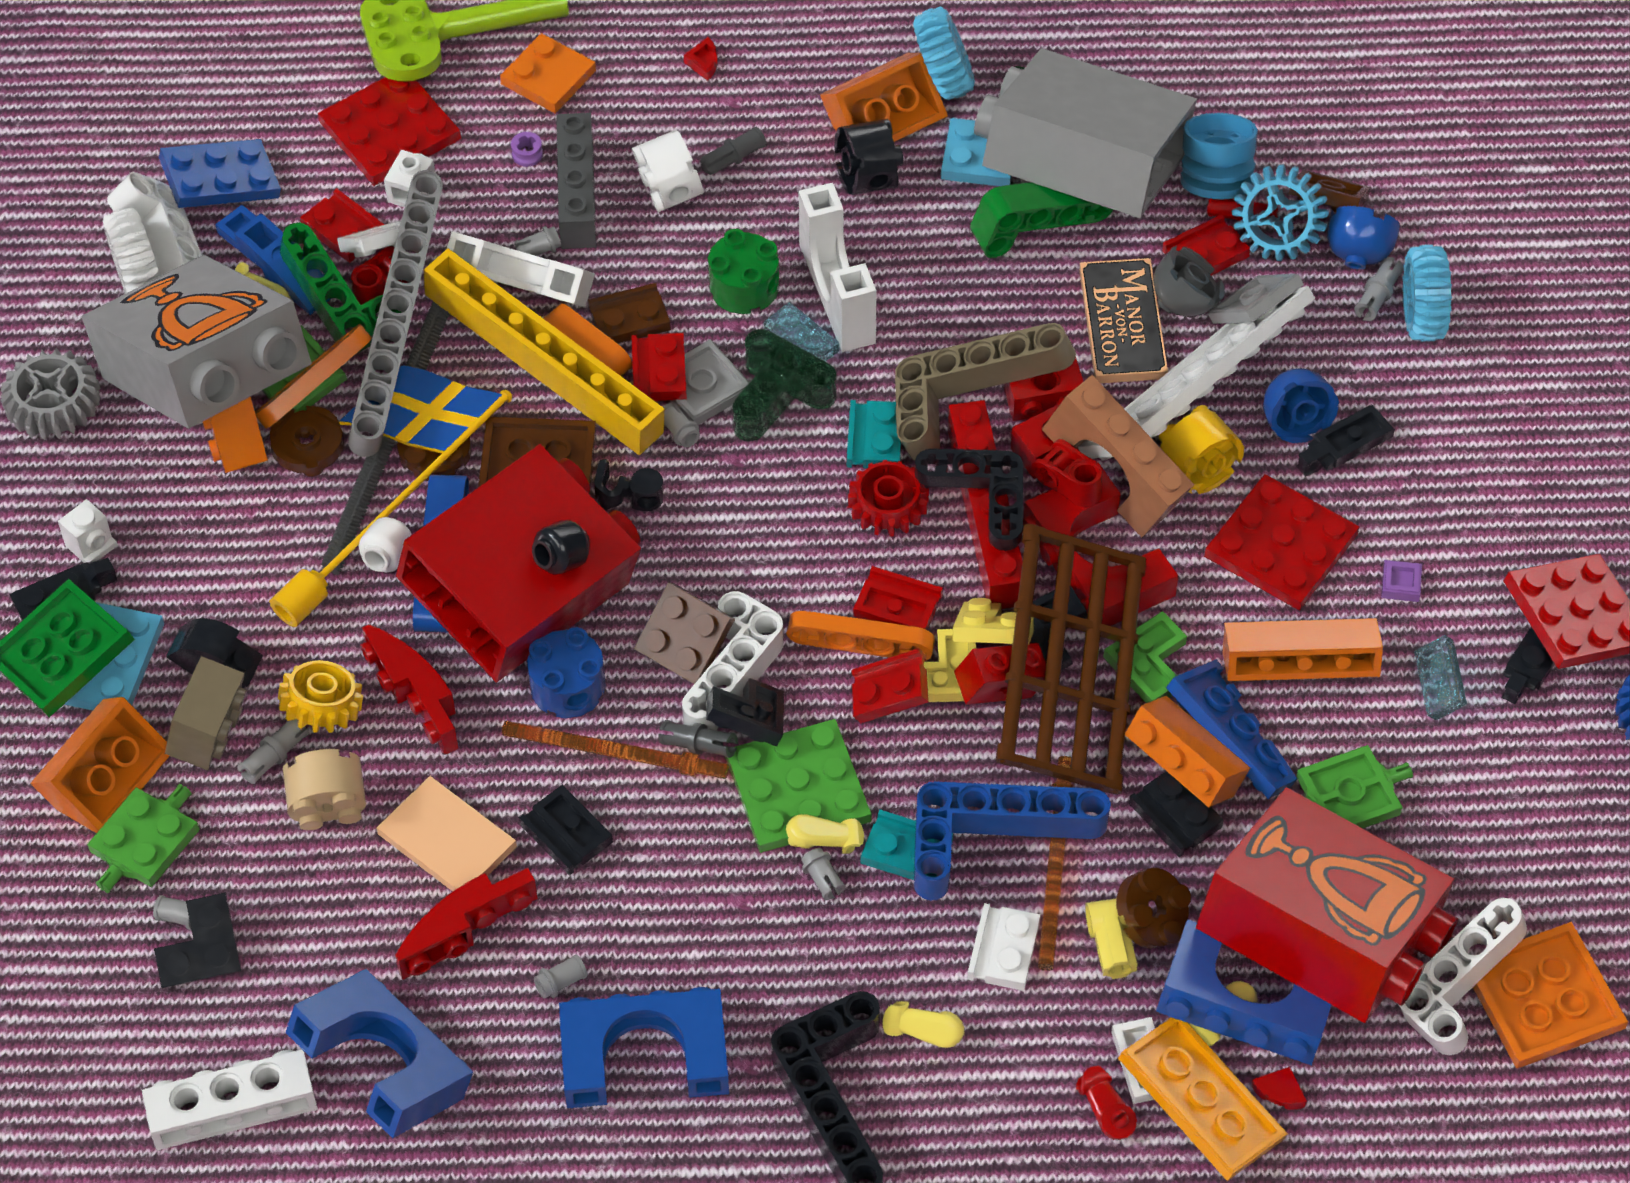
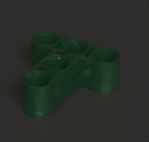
[732,329,837,441]

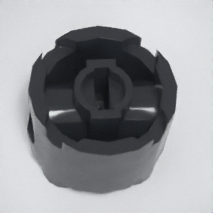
[834,119,904,195]

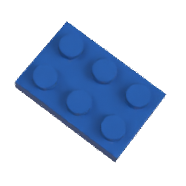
[159,139,281,208]

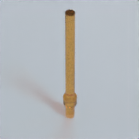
[502,720,729,779]
[1038,756,1075,971]

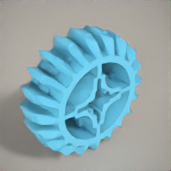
[913,6,975,100]
[1232,164,1329,261]
[1402,245,1452,342]

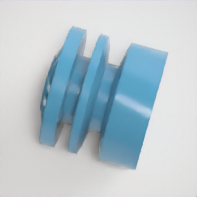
[1180,113,1258,199]

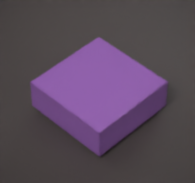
[1381,560,1422,602]

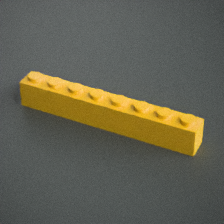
[423,248,665,456]

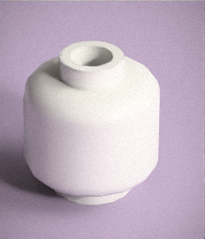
[358,517,412,573]

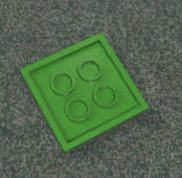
[726,719,871,853]

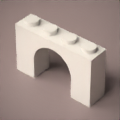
[799,182,876,352]

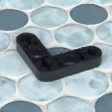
[915,449,1023,551]

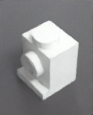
[58,499,118,564]

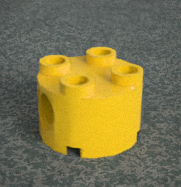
[1158,405,1244,494]

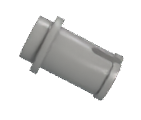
[514,226,562,256]
[663,403,700,447]
[801,848,846,900]
[153,895,192,931]
[534,954,588,998]

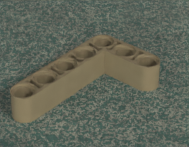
[895,323,1076,461]

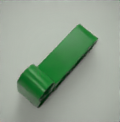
[970,182,1113,258]
[280,222,402,352]

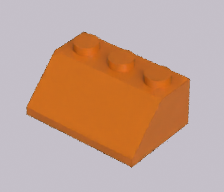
[820,52,948,142]
[30,697,169,833]

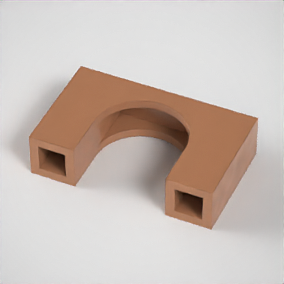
[1042,375,1194,538]

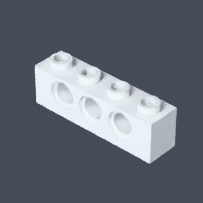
[142,1049,318,1151]

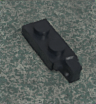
[1297,404,1395,477]
[9,557,117,621]
[1502,627,1555,705]

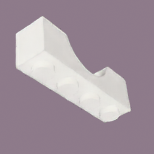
[447,231,595,307]

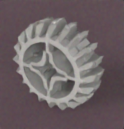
[1,348,100,440]

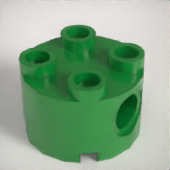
[708,229,780,314]

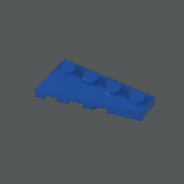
[1166,659,1297,799]

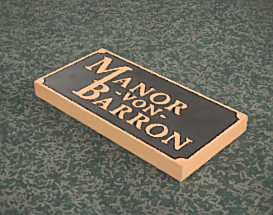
[1079,258,1168,383]

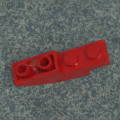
[360,624,459,755]
[395,868,538,980]

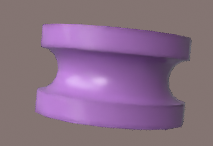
[511,132,543,167]

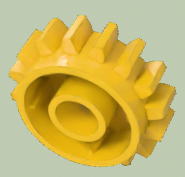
[278,660,363,733]

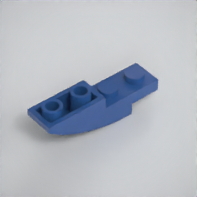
[215,205,332,315]

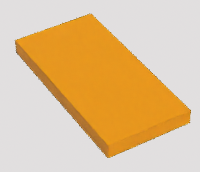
[1118,1017,1288,1181]

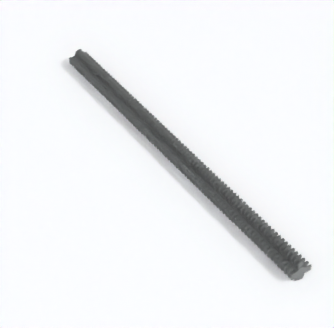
[321,301,450,575]

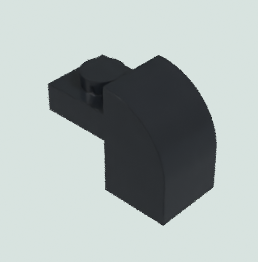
[166,618,263,688]

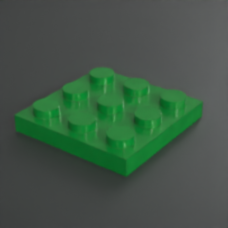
[0,579,135,718]

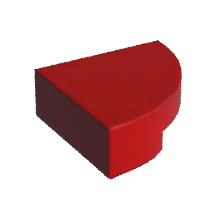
[683,37,718,81]
[1251,1066,1307,1110]

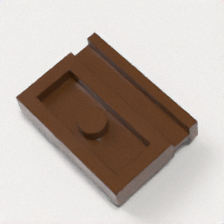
[588,283,671,344]

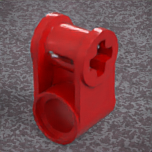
[351,246,409,305]
[1031,439,1102,507]

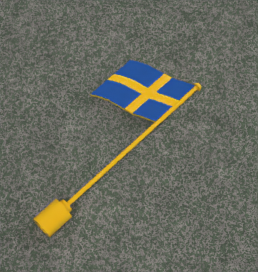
[269,366,512,627]

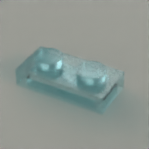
[764,302,839,371]
[1414,635,1467,721]

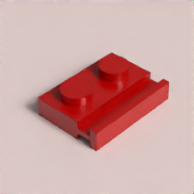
[300,188,385,263]
[1162,214,1250,276]
[631,333,687,401]
[853,566,943,630]
[851,648,929,723]

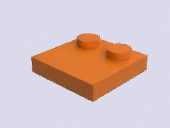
[500,33,596,114]

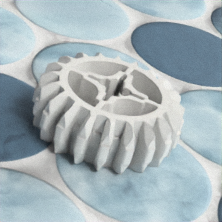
[103,208,160,294]

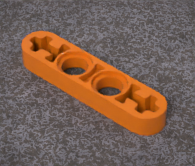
[255,324,372,429]
[786,611,935,661]

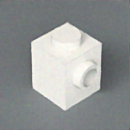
[384,150,435,207]

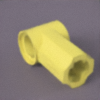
[1085,898,1137,979]

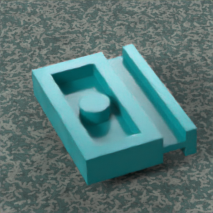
[847,400,901,468]
[861,810,954,880]

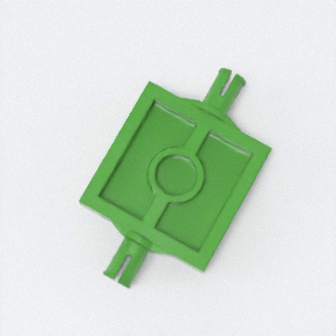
[1297,745,1413,828]
[87,784,200,893]

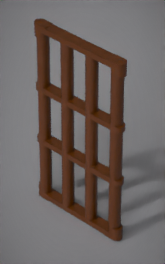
[996,524,1147,795]

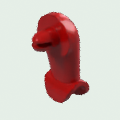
[1076,1066,1137,1140]

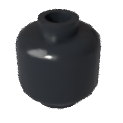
[532,520,590,575]

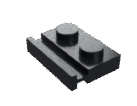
[1129,771,1224,857]
[519,784,613,876]

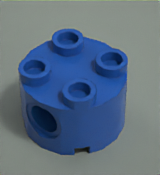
[527,627,606,719]

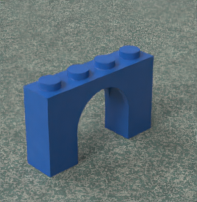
[1156,919,1331,1065]
[285,969,473,1138]
[559,987,729,1108]

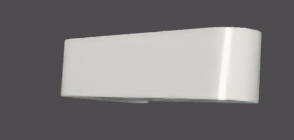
[107,172,202,276]
[682,591,783,730]
[1399,898,1527,1055]

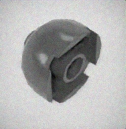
[1153,246,1225,318]

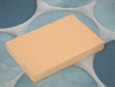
[376,776,517,891]

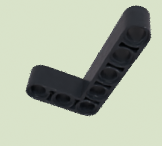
[771,991,883,1183]

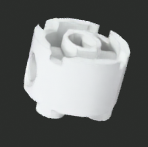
[632,130,704,213]

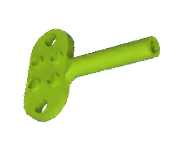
[360,0,569,81]

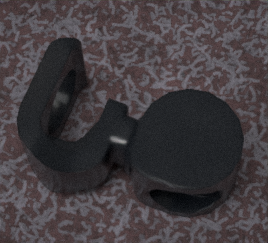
[594,459,663,511]

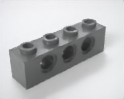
[556,113,596,249]

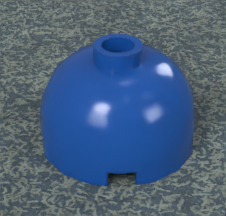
[1327,206,1400,270]
[1263,368,1339,443]

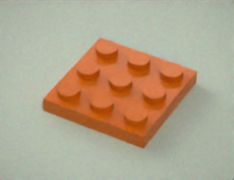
[1472,922,1628,1069]

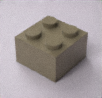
[165,656,247,770]

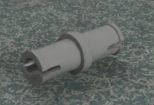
[1354,257,1404,321]
[237,719,309,784]

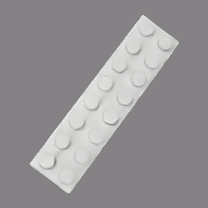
[1078,286,1315,461]

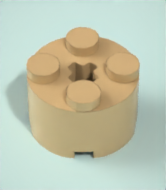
[283,749,366,830]

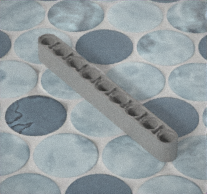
[348,170,443,457]

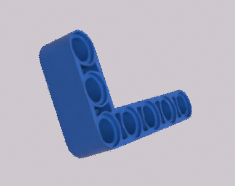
[914,781,1111,901]

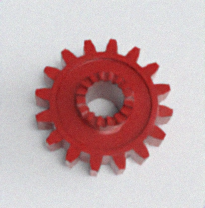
[848,460,929,537]

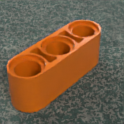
[543,303,632,376]

